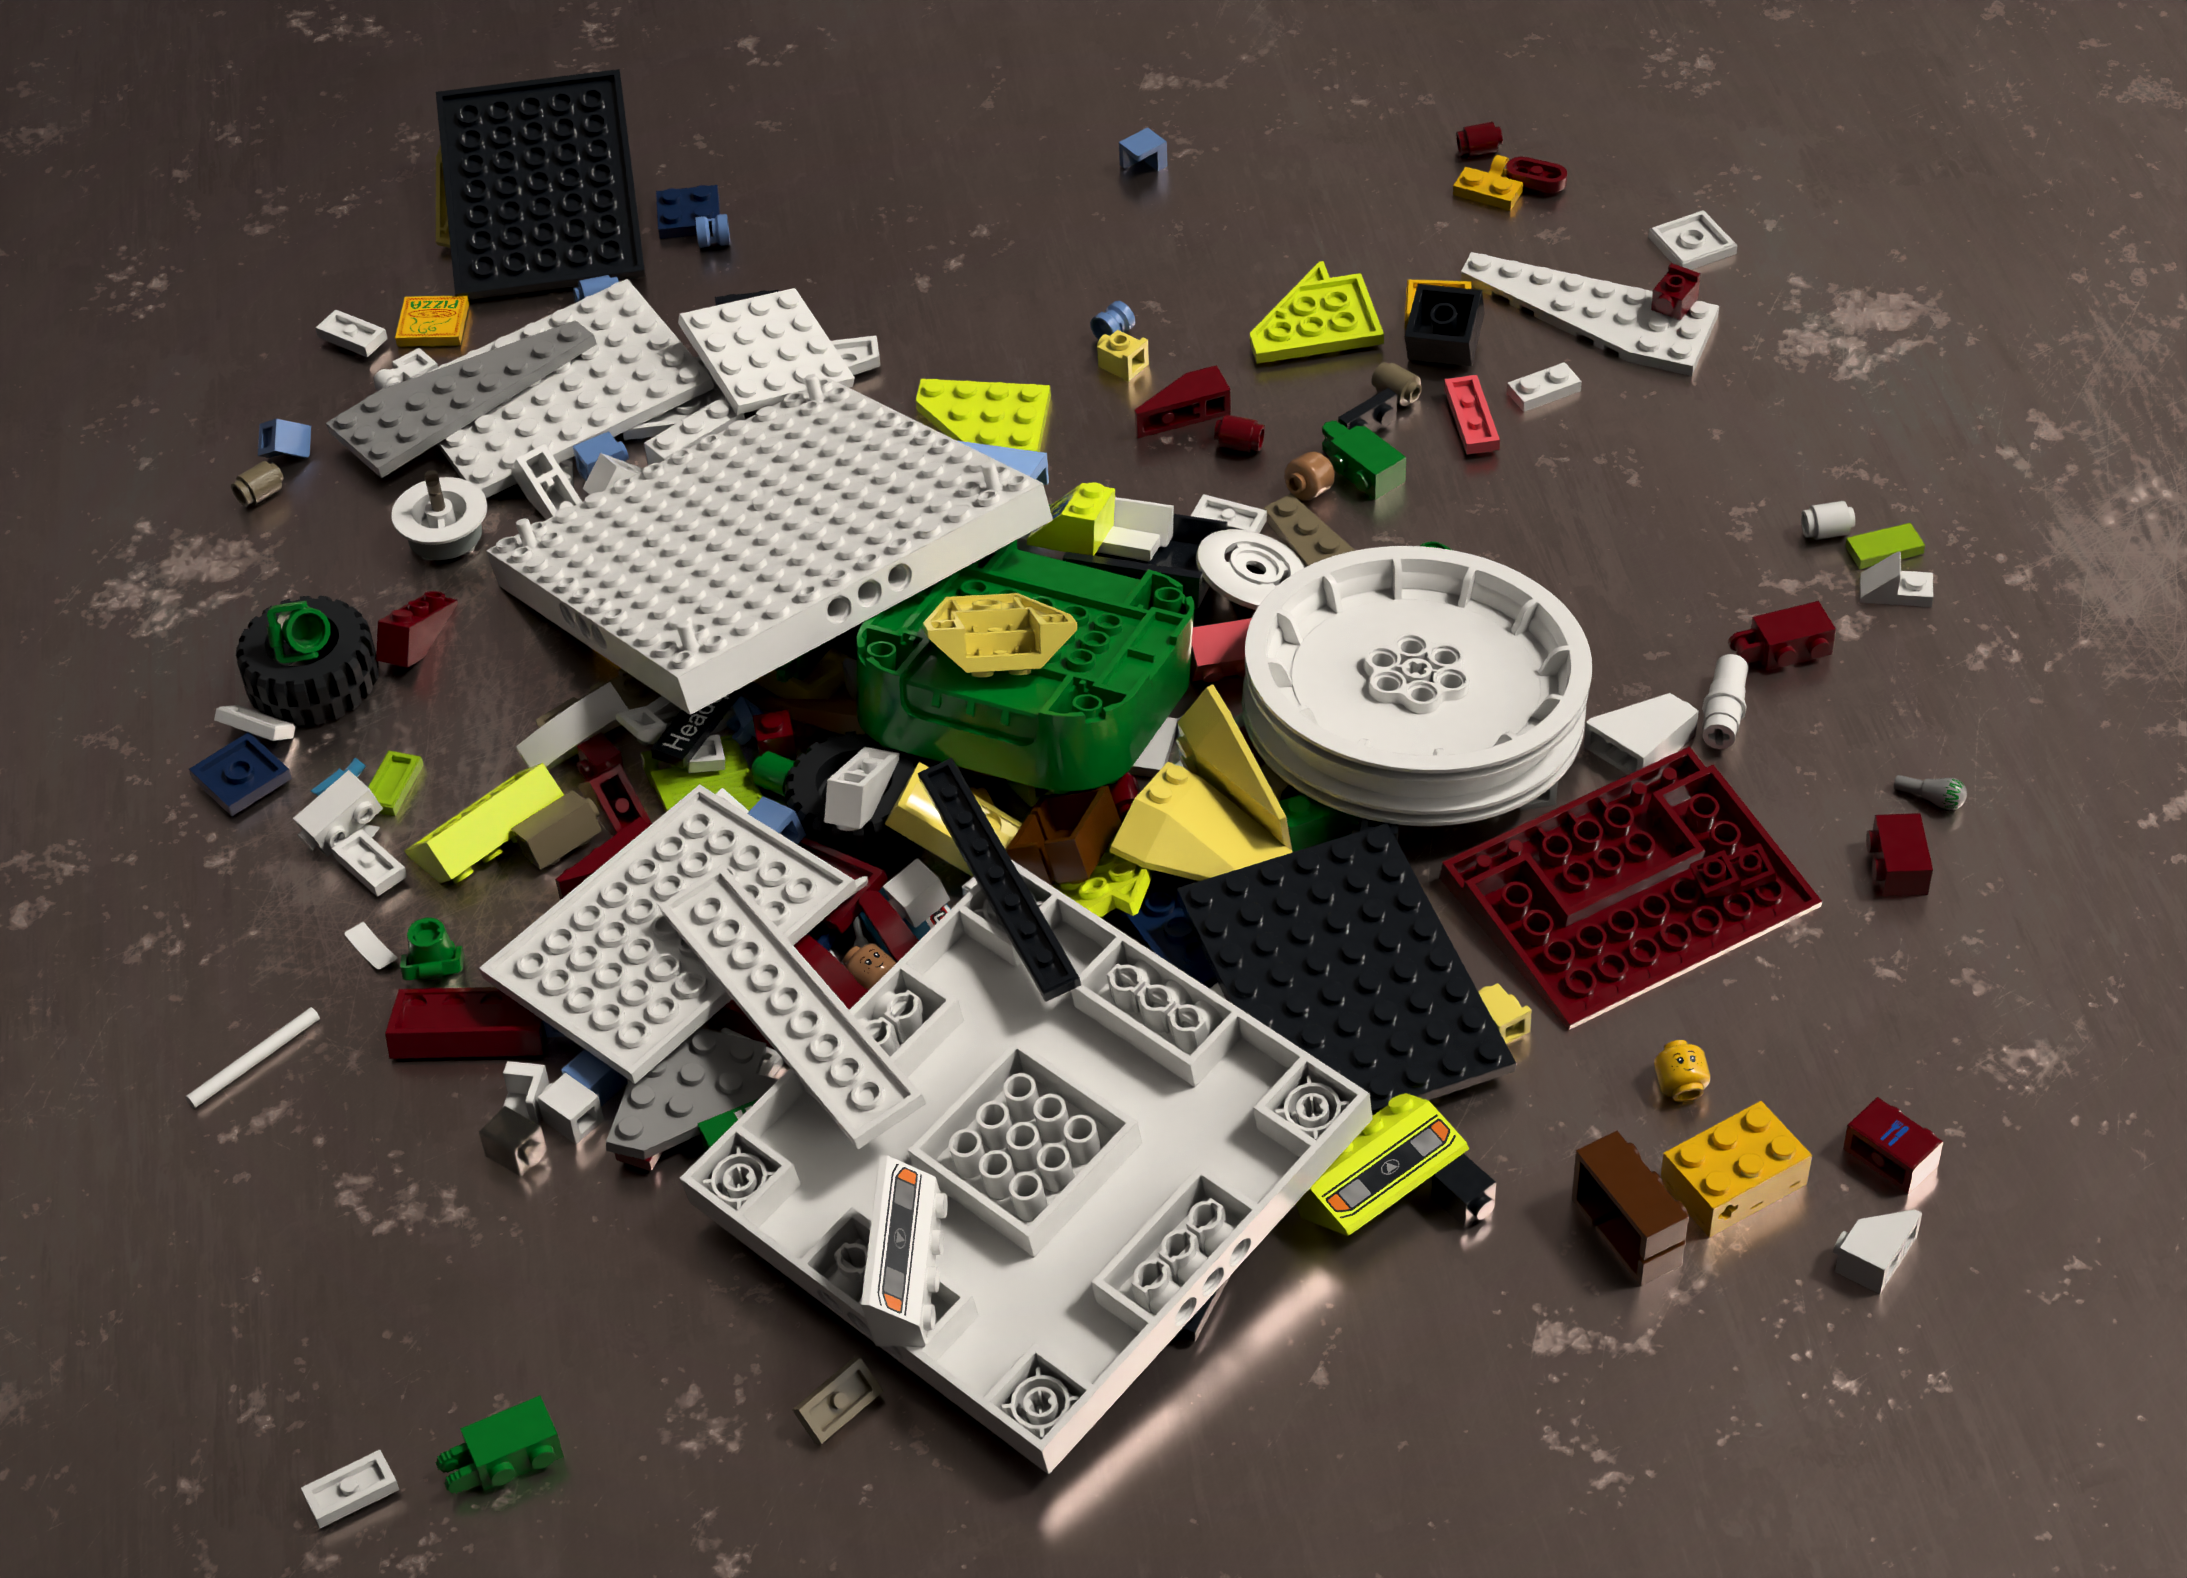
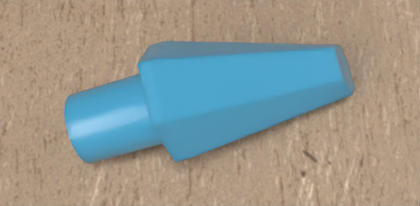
[310,758,366,796]

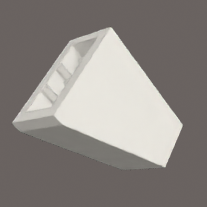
[1584,693,1699,775]

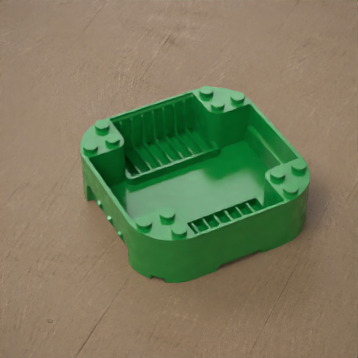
[856,540,1194,794]

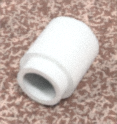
[1801,501,1855,540]

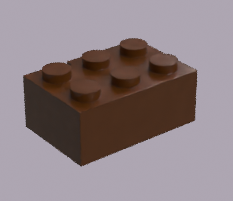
[1006,786,1122,886]
[1571,1131,1689,1286]

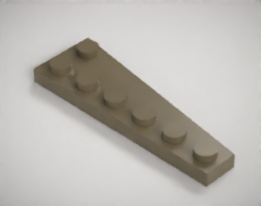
[1264,493,1356,567]

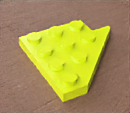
[1249,261,1384,364]
[916,379,1051,452]
[1052,830,1155,919]

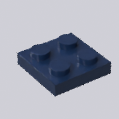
[656,185,720,239]
[189,732,292,816]

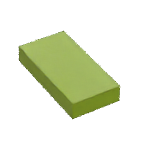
[1845,523,1925,569]
[368,750,424,817]

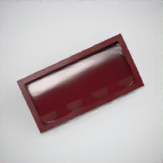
[385,987,547,1059]

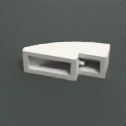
[516,682,629,770]

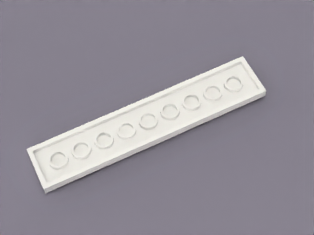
[658,864,926,1149]

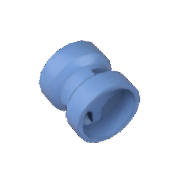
[695,214,731,248]
[1090,301,1136,340]

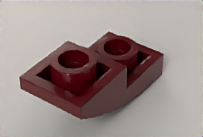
[1689,843,1776,898]

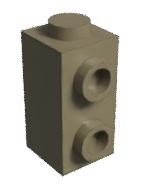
[511,790,602,870]

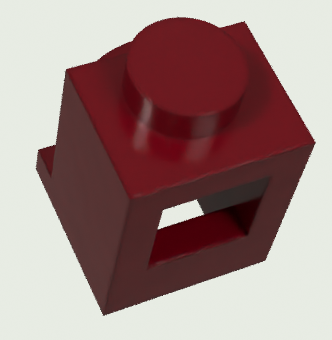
[1651,263,1701,320]

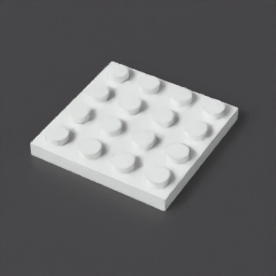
[678,288,855,415]

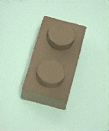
[792,1357,883,1444]

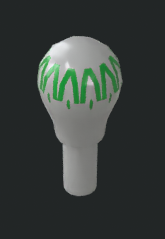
[1894,775,1967,811]

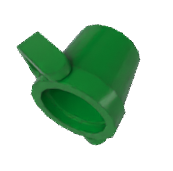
[266,601,330,663]
[400,918,464,980]

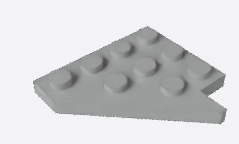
[606,1028,779,1160]

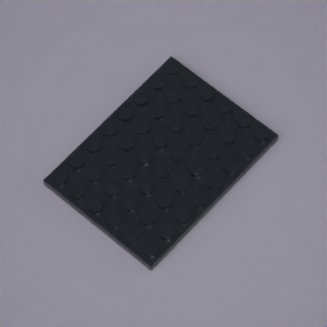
[436,69,646,300]
[1176,823,1516,1115]

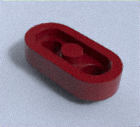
[1506,156,1567,194]

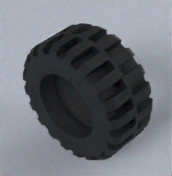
[236,596,379,726]
[785,731,920,867]

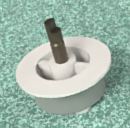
[392,470,487,560]

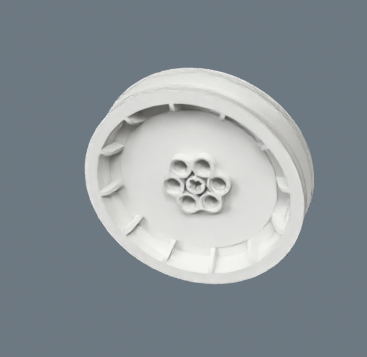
[1242,546,1592,826]

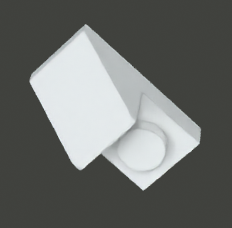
[1860,551,1933,607]

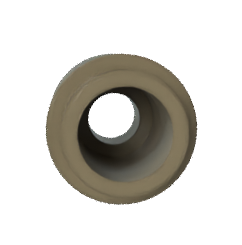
[1371,362,1422,406]
[231,461,284,507]

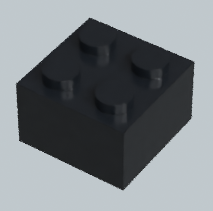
[1404,284,1485,367]

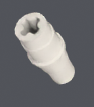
[1702,654,1748,749]

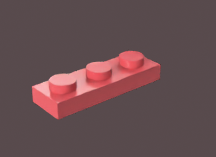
[1444,375,1500,454]

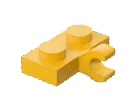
[1453,155,1523,211]

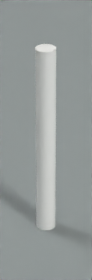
[185,1007,320,1109]

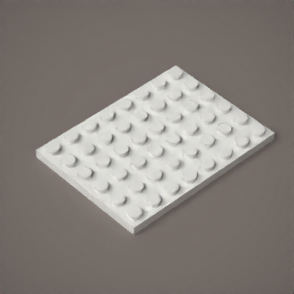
[425,279,714,498]
[479,784,857,1084]

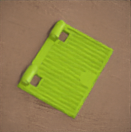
[641,735,763,812]

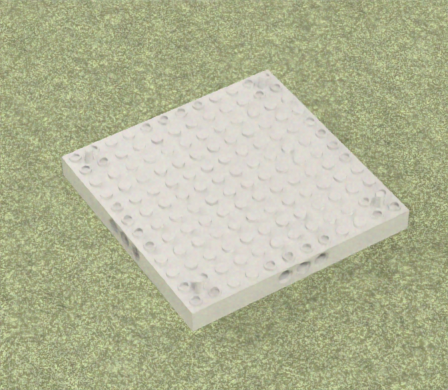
[486,374,1053,715]
[680,860,1373,1474]

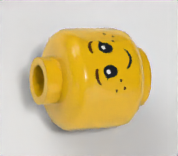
[1654,1040,1710,1102]

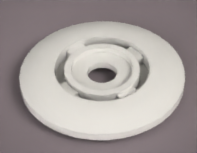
[1196,529,1306,610]

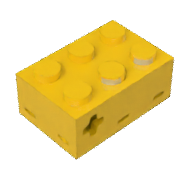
[1660,1101,1812,1238]

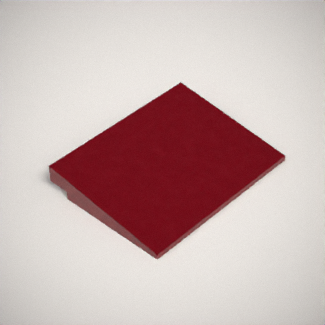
[1439,746,1823,1030]

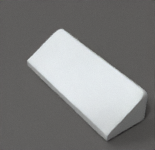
[1114,497,1174,547]

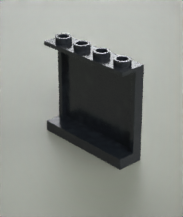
[1062,514,1228,609]

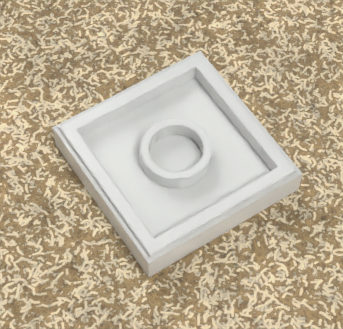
[1648,210,1737,270]

